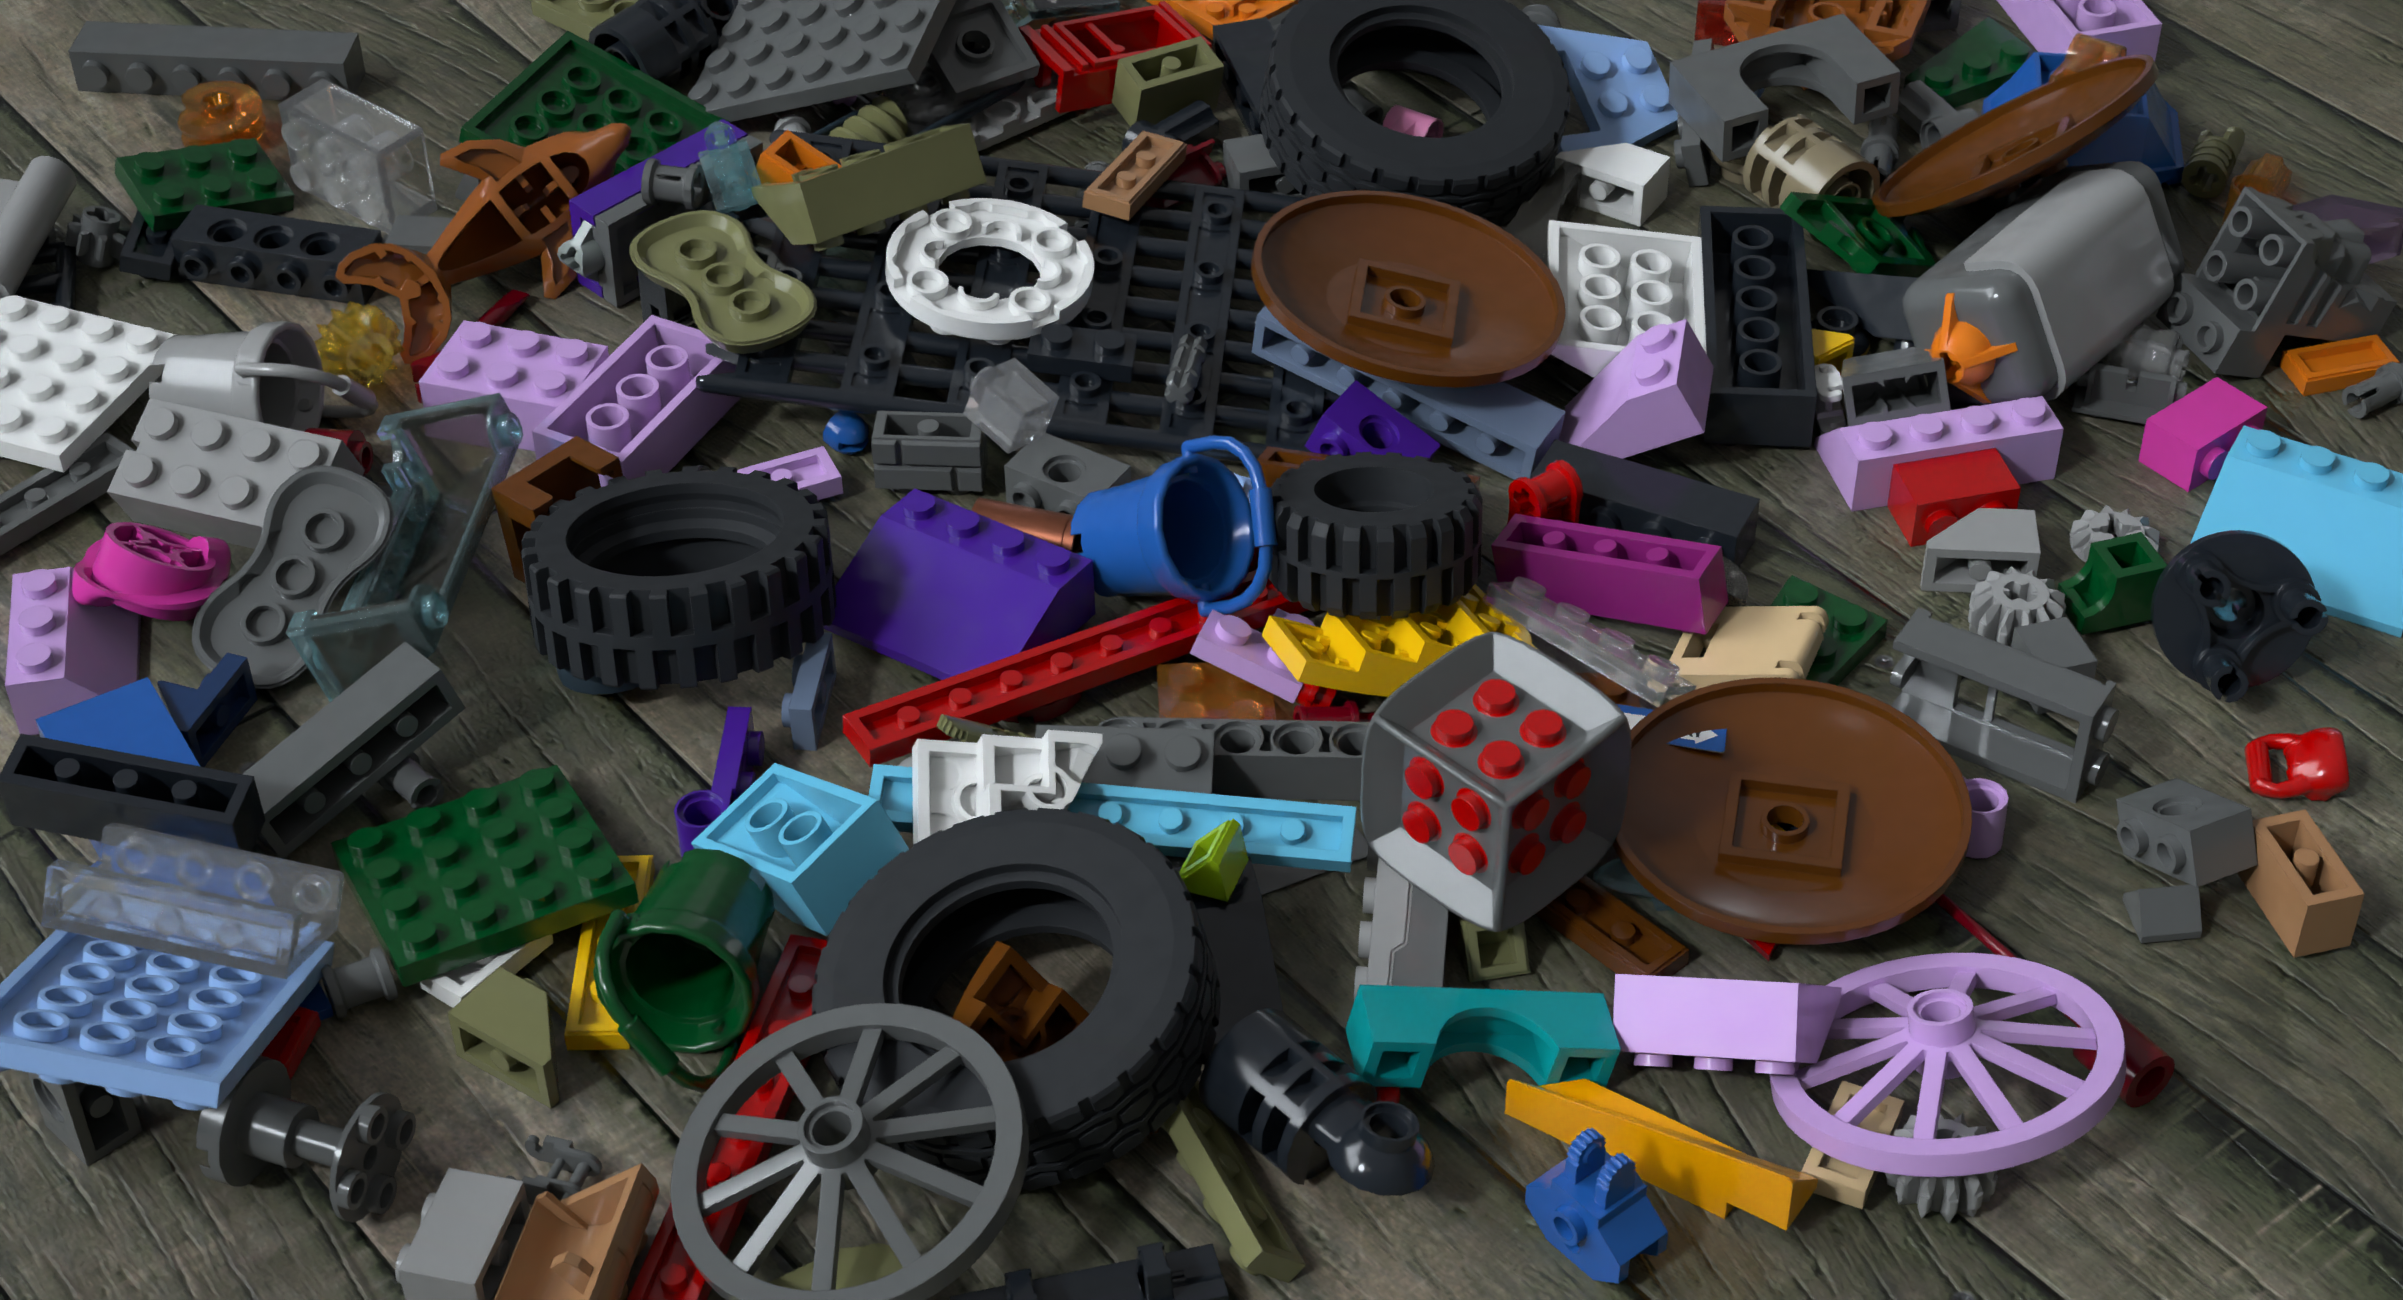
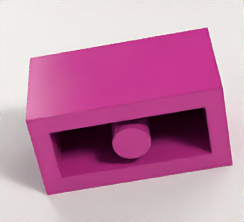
[2138,377,2268,492]

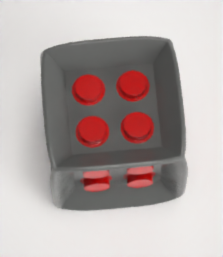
[1360,632,1632,932]

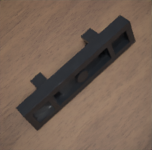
[950,1242,1229,1300]

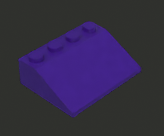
[823,488,1096,680]

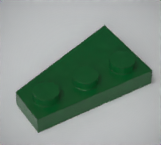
[1904,16,2036,108]

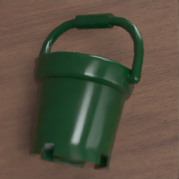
[593,848,775,1093]

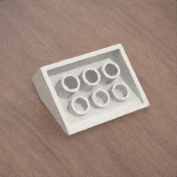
[1547,220,1707,378]

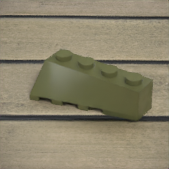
[750,123,987,251]

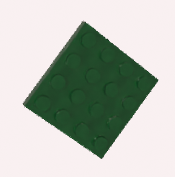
[459,31,729,176]
[331,765,639,987]

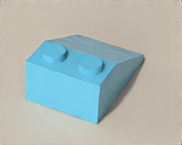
[691,763,909,936]

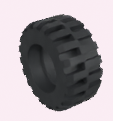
[1269,452,1483,619]

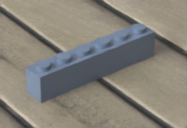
[1251,306,1566,480]

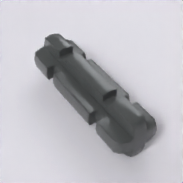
[1164,334,1208,405]

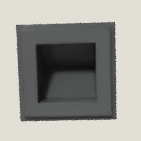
[2122,885,2202,943]

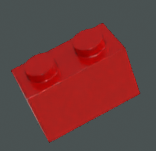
[1887,448,2021,547]

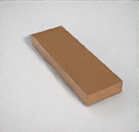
[1082,131,1187,221]

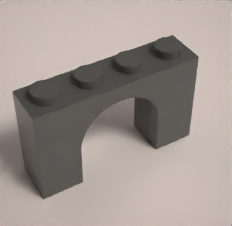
[1669,14,1901,163]

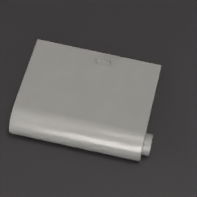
[0,156,77,299]

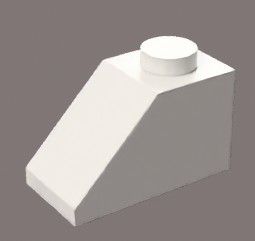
[1553,143,1670,227]

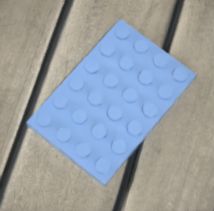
[0,895,335,1110]

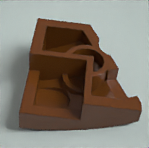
[952,941,1089,1062]

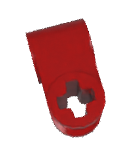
[1507,460,1583,524]

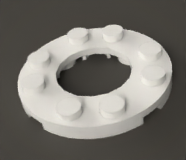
[885,198,1094,345]

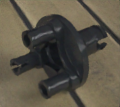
[2151,530,2328,703]

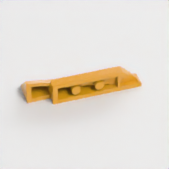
[1505,1078,1818,1231]

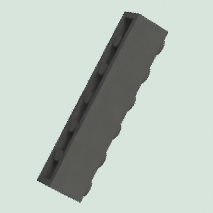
[68,21,366,104]

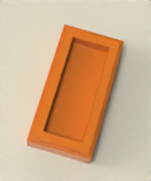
[2279,334,2400,396]

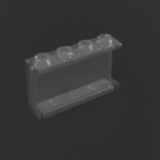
[41,822,344,979]

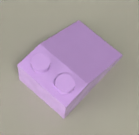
[1559,319,1714,459]

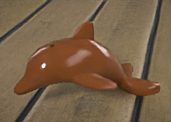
[335,123,632,364]

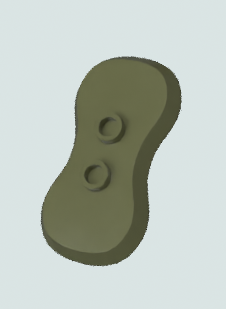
[630,210,817,354]

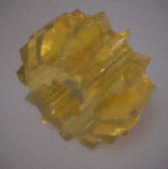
[314,301,405,388]

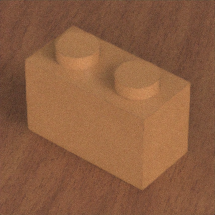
[2237,809,2365,958]

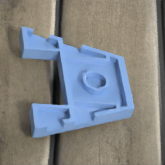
[1538,25,1678,155]

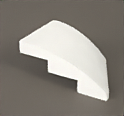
[912,730,1103,844]

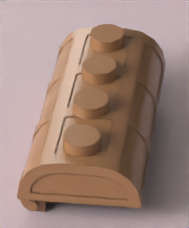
[494,1163,660,1300]

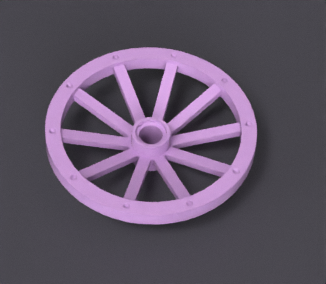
[1769,953,2126,1177]

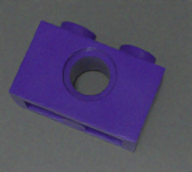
[1305,380,1441,460]

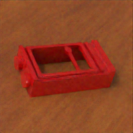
[1018,1,1212,113]

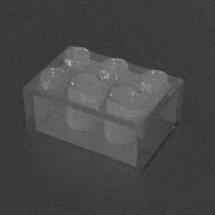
[278,78,437,234]

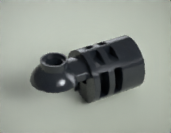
[588,0,739,87]
[1199,1008,1435,1196]

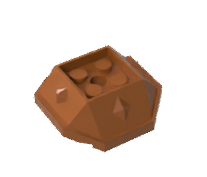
[1724,0,1931,90]

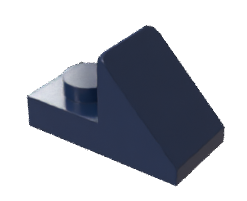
[157,652,258,767]

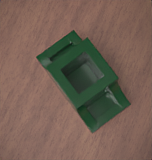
[2057,532,2167,635]

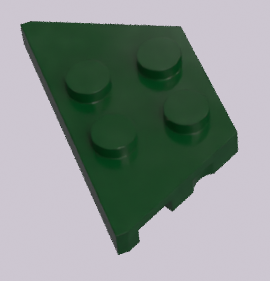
[1780,192,1935,278]

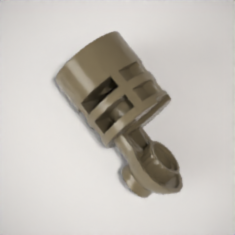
[1706,114,1880,244]

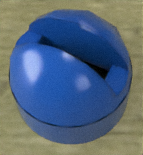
[823,410,869,455]

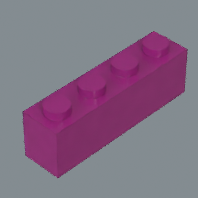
[1491,514,1728,634]

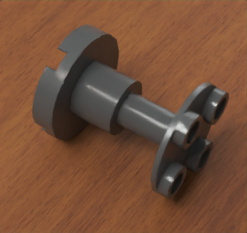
[196,1055,416,1222]

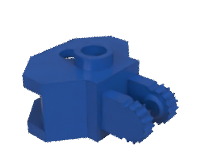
[1525,1128,1668,1284]

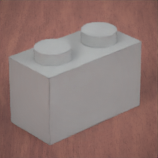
[395,1168,530,1300]

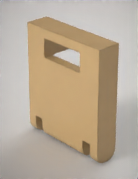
[1662,606,1829,698]

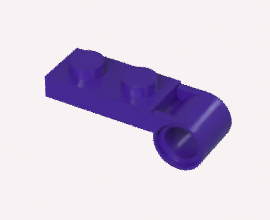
[674,707,765,858]

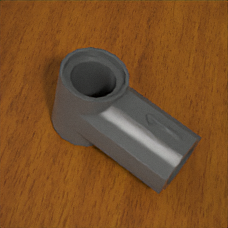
[1896,80,1979,150]

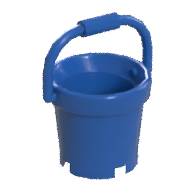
[1071,435,1278,617]

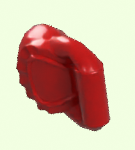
[2244,727,2350,802]

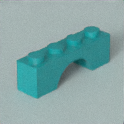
[1345,984,1621,1088]

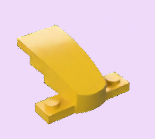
[1262,584,1538,697]

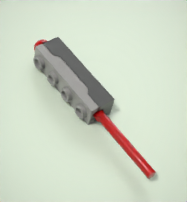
[1354,844,1449,1104]

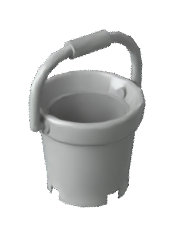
[149,321,378,432]

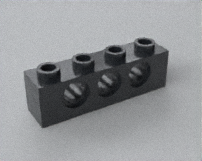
[170,204,383,306]

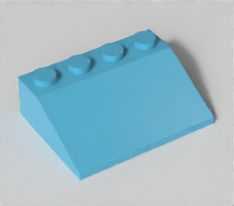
[2190,425,2403,638]

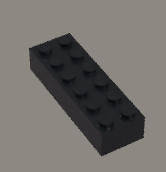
[1697,206,1817,448]

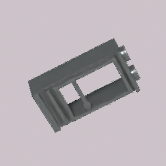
[1890,607,2119,803]

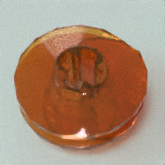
[177,81,266,147]

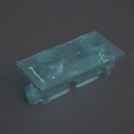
[698,122,761,213]

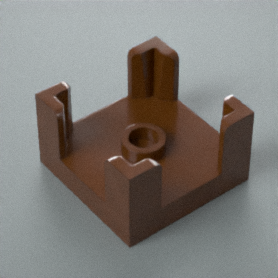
[491,436,623,584]

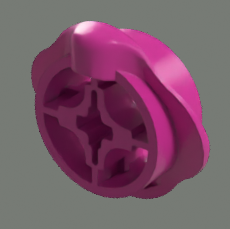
[72,522,231,621]

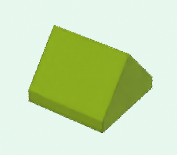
[1179,818,1249,902]

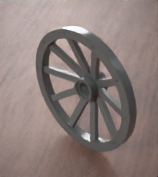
[670,1003,1029,1300]

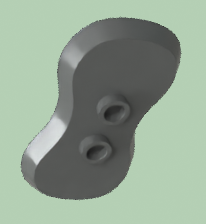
[192,465,394,689]

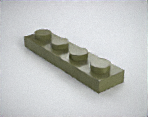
[1161,1080,1306,1283]

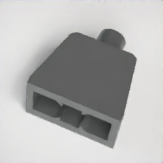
[1841,347,1951,427]

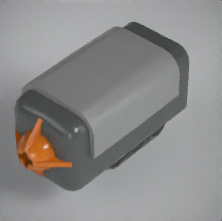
[1902,161,2185,405]

